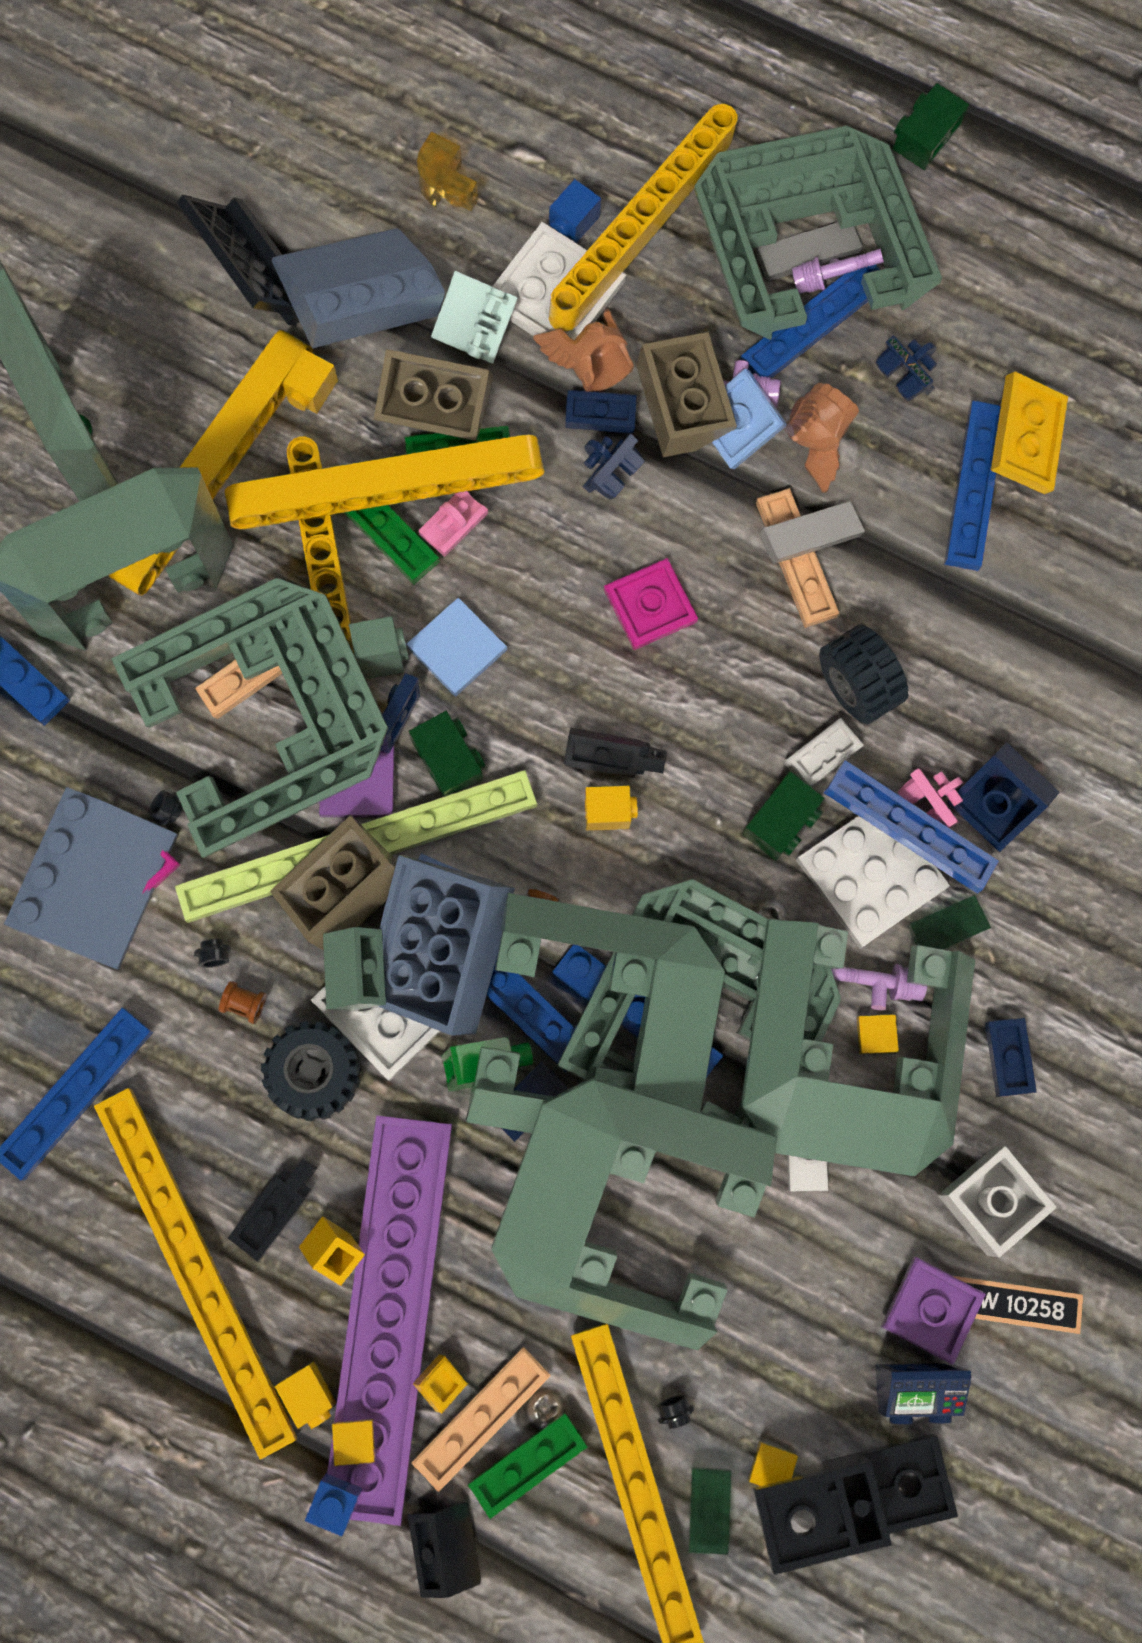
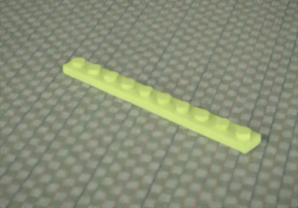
[175,770,537,923]

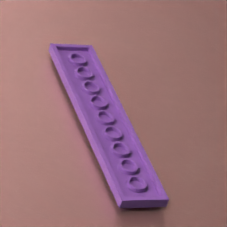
[327,1115,452,1526]

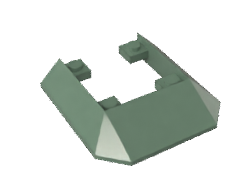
[694,126,942,340]
[0,260,119,501]
[0,468,233,650]
[111,578,388,858]
[557,879,841,1129]
[466,893,725,1153]
[741,919,975,1176]
[491,1078,776,1351]

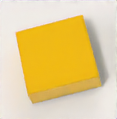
[856,1015,899,1054]
[413,1354,468,1414]
[332,1419,375,1466]
[748,1441,798,1486]

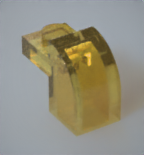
[417,131,478,212]

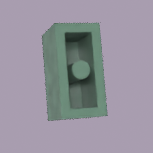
[349,616,409,679]
[323,927,386,1011]

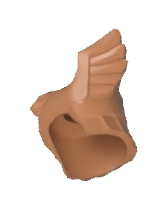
[533,308,634,393]
[784,383,859,493]

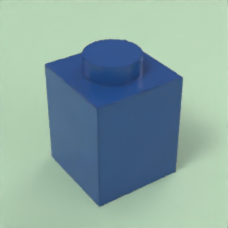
[549,179,601,243]
[305,1473,363,1537]

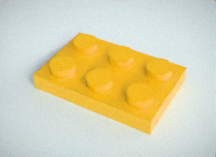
[991,371,1068,494]

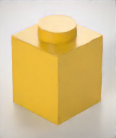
[283,349,338,414]
[585,786,638,831]
[299,1216,365,1286]
[275,1361,337,1429]

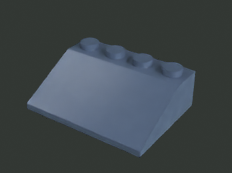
[272,228,445,348]
[4,787,178,970]
[378,855,515,1036]

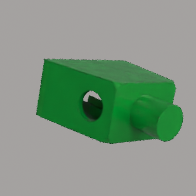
[441,1037,533,1092]

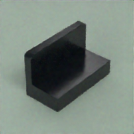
[407,1502,481,1598]

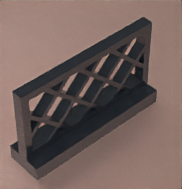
[177,194,300,326]

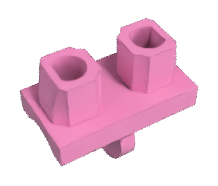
[418,492,488,557]
[898,768,963,828]

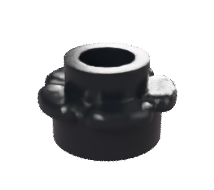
[149,790,182,825]
[194,939,231,968]
[657,1395,695,1429]

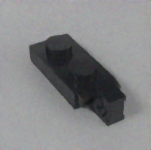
[564,727,667,778]
[228,1159,318,1262]

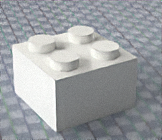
[937,1146,1057,1258]

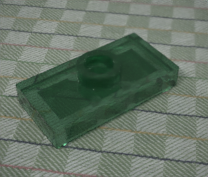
[907,895,991,950]
[688,1467,732,1555]

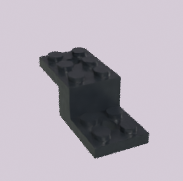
[752,1434,958,1575]

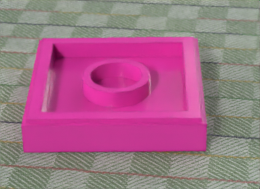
[604,558,698,650]

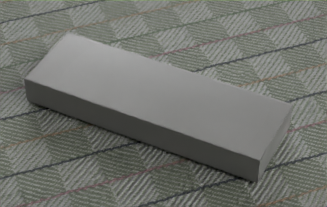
[755,222,863,282]
[759,501,865,564]

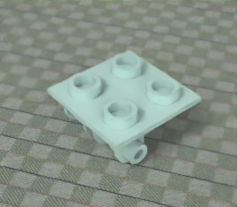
[431,271,518,364]

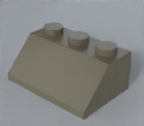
[636,332,737,457]
[373,349,494,441]
[270,815,397,951]

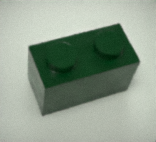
[892,83,970,171]
[408,710,485,797]
[742,772,825,861]

